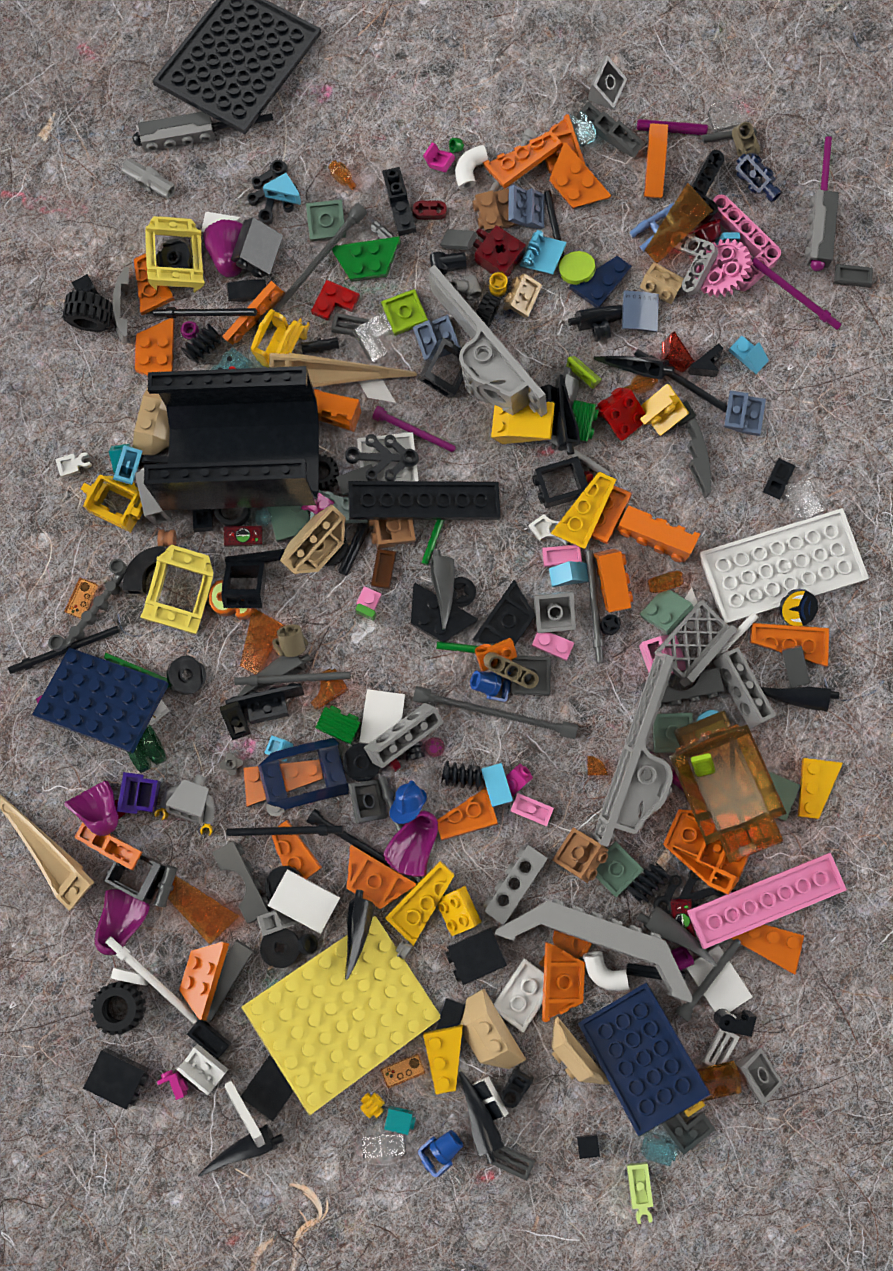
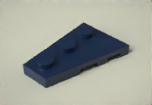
[569,256,632,308]

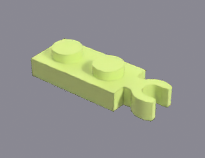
[626,1162,653,1224]

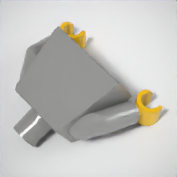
[154,775,215,836]

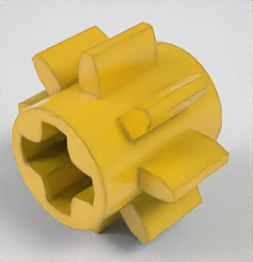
[360,1092,385,1118]

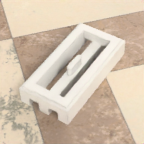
[702,1028,740,1073]

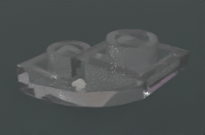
[362,1133,407,1158]

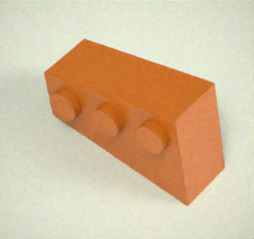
[314,389,362,432]
[593,549,633,612]

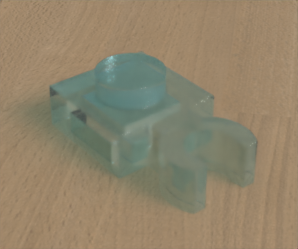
[571,111,598,147]

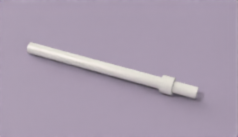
[105,937,198,1024]

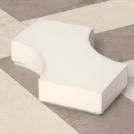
[528,514,569,545]

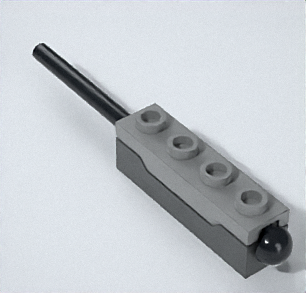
[132,112,274,152]

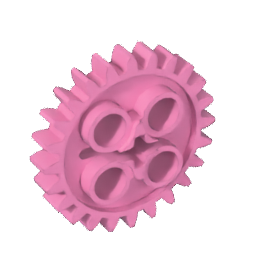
[695,238,753,298]

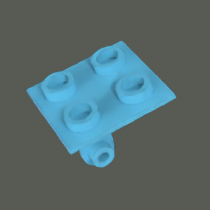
[520,230,567,275]

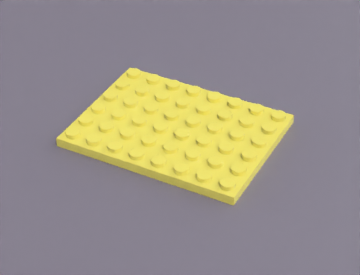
[241,916,441,1115]

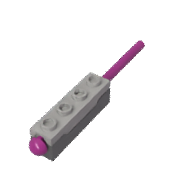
[804,136,839,272]

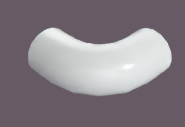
[455,145,488,190]
[583,951,629,991]

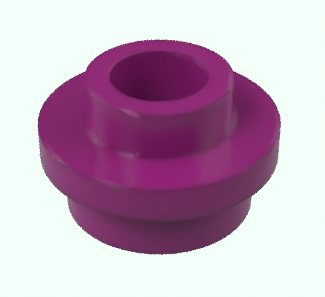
[180,321,199,340]

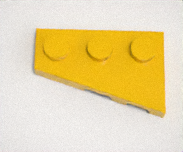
[797,758,843,819]
[423,1025,463,1095]

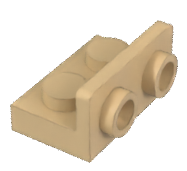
[640,262,684,304]
[503,273,542,318]

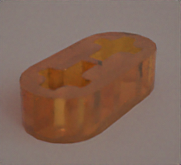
[647,571,684,593]

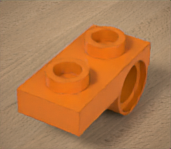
[475,638,518,671]

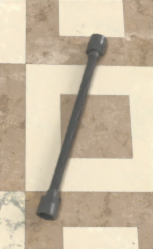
[257,203,367,331]
[413,686,578,739]

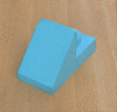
[728,336,769,374]

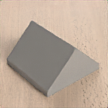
[588,55,627,109]
[534,591,576,633]
[734,1048,783,1104]

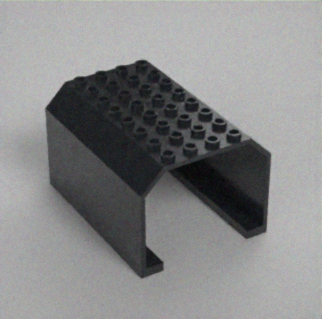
[144,366,319,511]

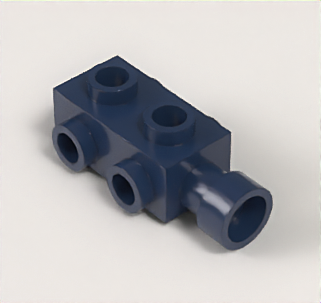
[735,153,782,203]

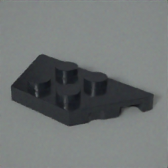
[472,580,535,646]
[411,583,478,643]

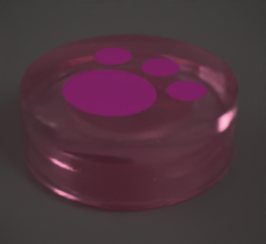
[425,737,445,757]

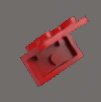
[595,387,646,441]

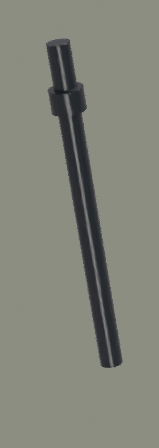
[153,307,257,318]
[634,349,727,413]
[8,626,120,674]
[226,824,344,836]

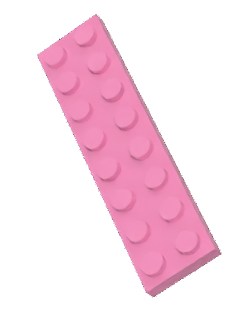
[687,853,847,949]

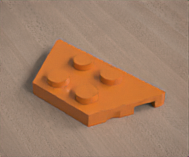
[544,114,585,174]
[549,142,611,209]
[135,318,175,376]
[346,845,416,909]
[179,942,229,1021]
[542,942,585,1022]

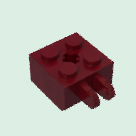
[473,225,526,278]

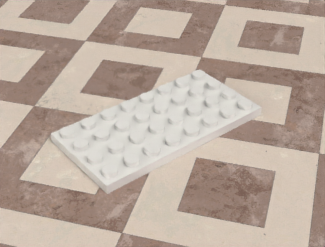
[699,508,869,624]

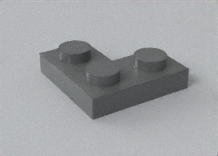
[661,1111,716,1155]

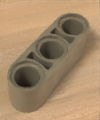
[483,652,539,689]

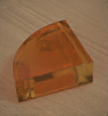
[587,756,608,776]

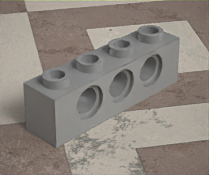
[713,647,776,729]
[364,703,444,768]
[483,845,548,925]

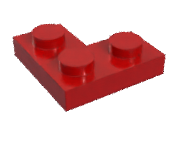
[311,280,360,321]

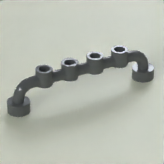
[48,559,127,652]

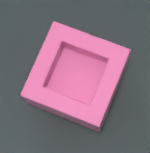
[356,586,382,610]

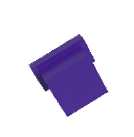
[117,772,161,814]

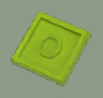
[381,289,428,336]

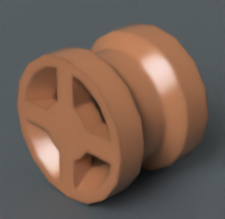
[157,529,177,547]

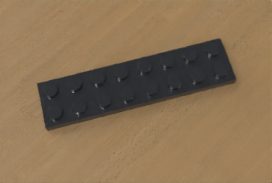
[348,481,501,520]

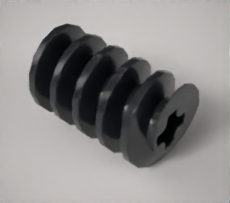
[180,324,221,364]
[441,761,482,791]
[627,862,671,905]

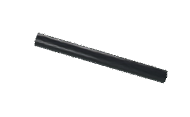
[544,190,565,260]

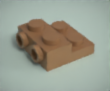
[472,188,518,233]
[368,520,416,549]
[552,827,609,883]

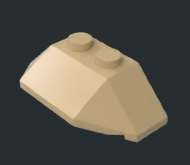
[132,387,170,455]
[280,504,346,574]
[460,989,526,1069]
[551,1015,609,1085]

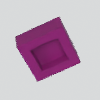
[671,946,694,970]

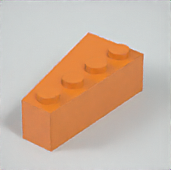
[616,505,700,563]

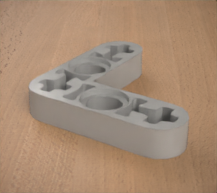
[670,231,718,295]

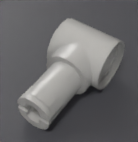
[450,275,482,300]

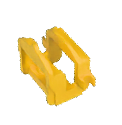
[251,309,310,368]
[80,475,144,533]

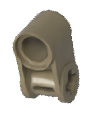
[732,122,760,157]

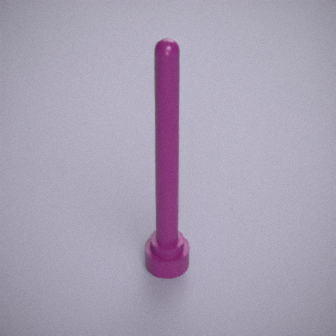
[372,405,456,452]

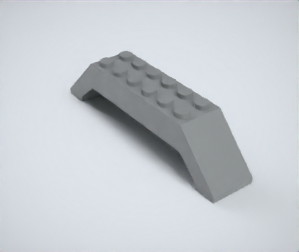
[495,898,693,1003]

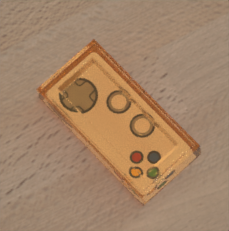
[64,577,99,619]
[380,1053,426,1089]

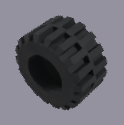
[62,291,113,332]
[90,981,146,1035]

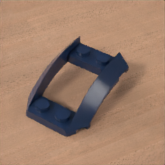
[258,738,350,810]

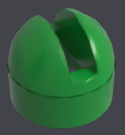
[449,138,464,153]

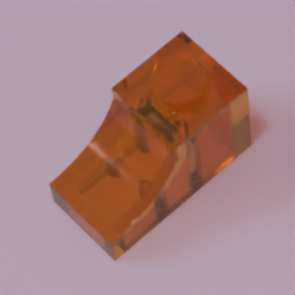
[311,668,349,711]

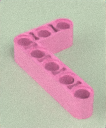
[713,194,781,291]

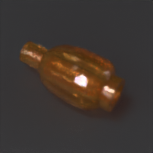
[328,160,357,190]
[624,375,658,394]

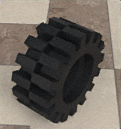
[476,293,501,328]
[319,454,339,491]

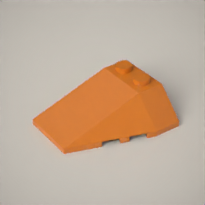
[663,809,759,895]

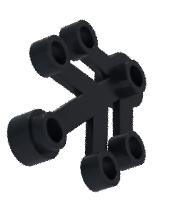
[247,160,298,226]
[345,434,419,481]
[653,870,726,915]

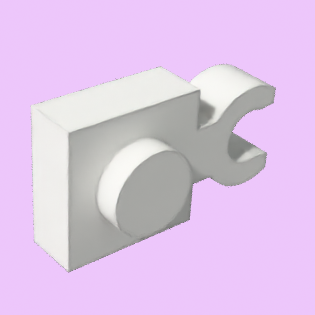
[55,453,92,478]

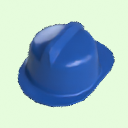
[389,780,427,824]

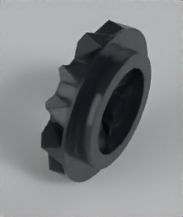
[452,577,476,608]

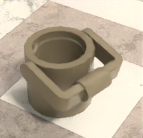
[272,624,308,657]

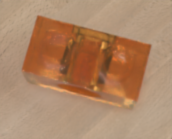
[697,1061,742,1102]

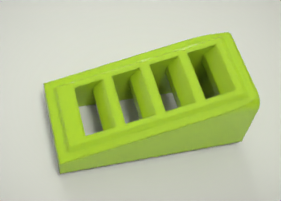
[691,753,716,777]

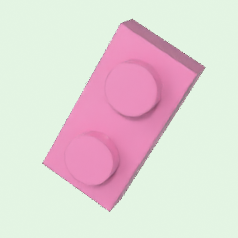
[532,632,574,661]
[510,793,554,826]

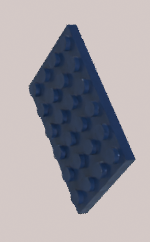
[32,648,169,754]
[578,982,711,1137]

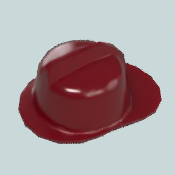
[688,219,721,243]

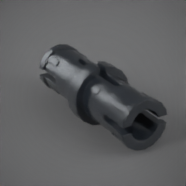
[301,337,339,354]

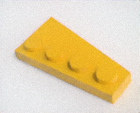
[385,860,455,946]

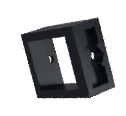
[418,337,463,398]
[532,456,588,509]
[221,562,266,608]
[104,853,165,904]

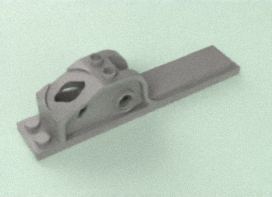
[428,265,547,417]
[593,652,675,847]

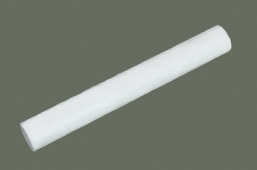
[715,612,759,658]

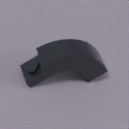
[123,546,166,594]

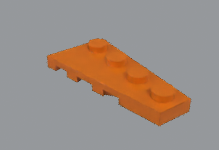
[483,131,563,189]
[750,623,829,667]
[243,760,323,807]

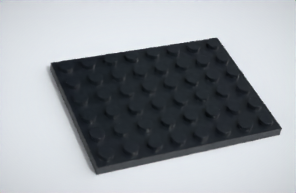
[152,0,321,135]

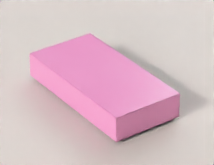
[542,545,582,568]

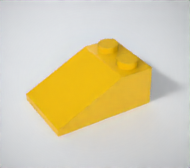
[491,402,555,444]

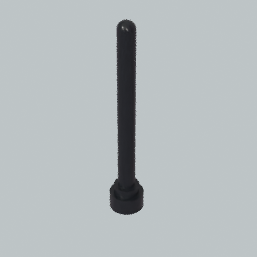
[306,808,390,866]

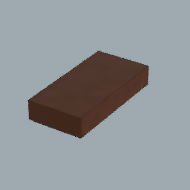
[371,549,396,590]

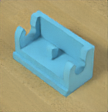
[481,763,513,807]

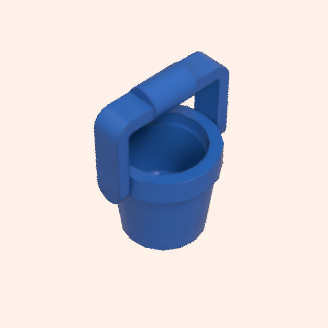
[470,671,511,702]
[418,1130,463,1177]

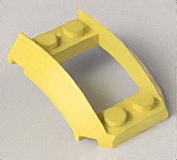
[145,216,205,293]
[140,545,214,634]

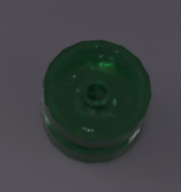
[127,724,167,773]

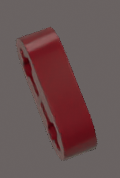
[412,200,447,220]

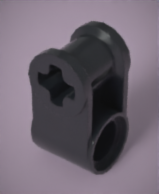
[501,1066,534,1108]

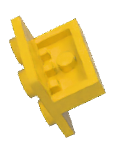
[640,384,689,436]
[437,886,482,936]

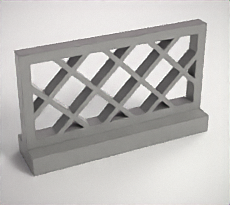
[654,600,737,687]

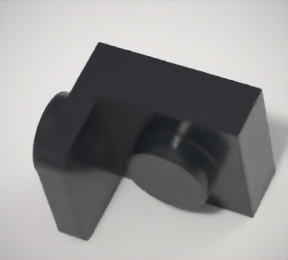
[71,274,99,295]

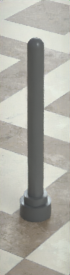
[675,939,741,1022]

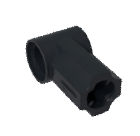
[429,252,467,275]

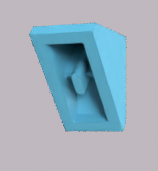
[263,173,301,205]
[113,445,142,485]
[549,561,588,587]

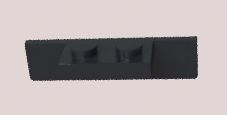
[225,683,304,725]

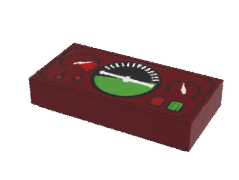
[224,526,263,547]
[670,899,696,938]

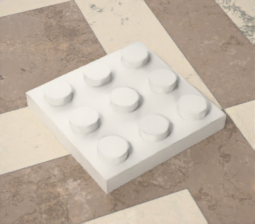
[357,432,419,481]

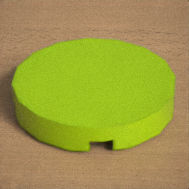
[559,251,596,285]

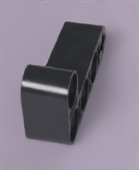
[680,150,725,224]

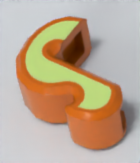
[209,580,253,620]

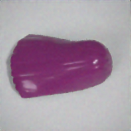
[203,219,243,278]
[64,781,119,836]
[384,810,438,877]
[94,889,150,956]

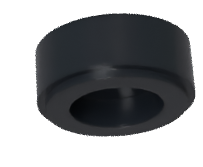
[298,934,318,955]

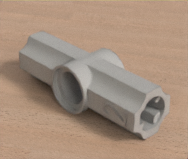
[122,158,176,200]

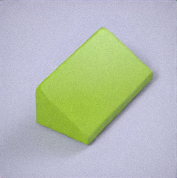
[566,356,602,389]

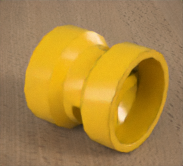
[489,272,508,297]

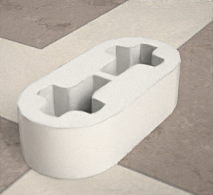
[111,967,148,986]

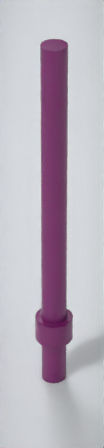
[752,257,842,330]

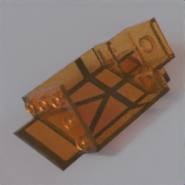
[669,711,787,863]

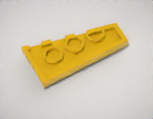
[550,472,617,549]

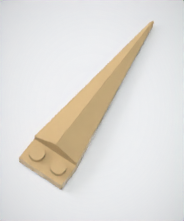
[269,353,417,387]
[0,794,95,911]

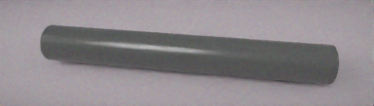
[702,127,757,142]

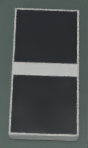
[472,1076,509,1121]

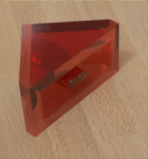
[660,331,695,373]

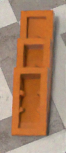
[644,123,668,199]
[74,822,142,870]

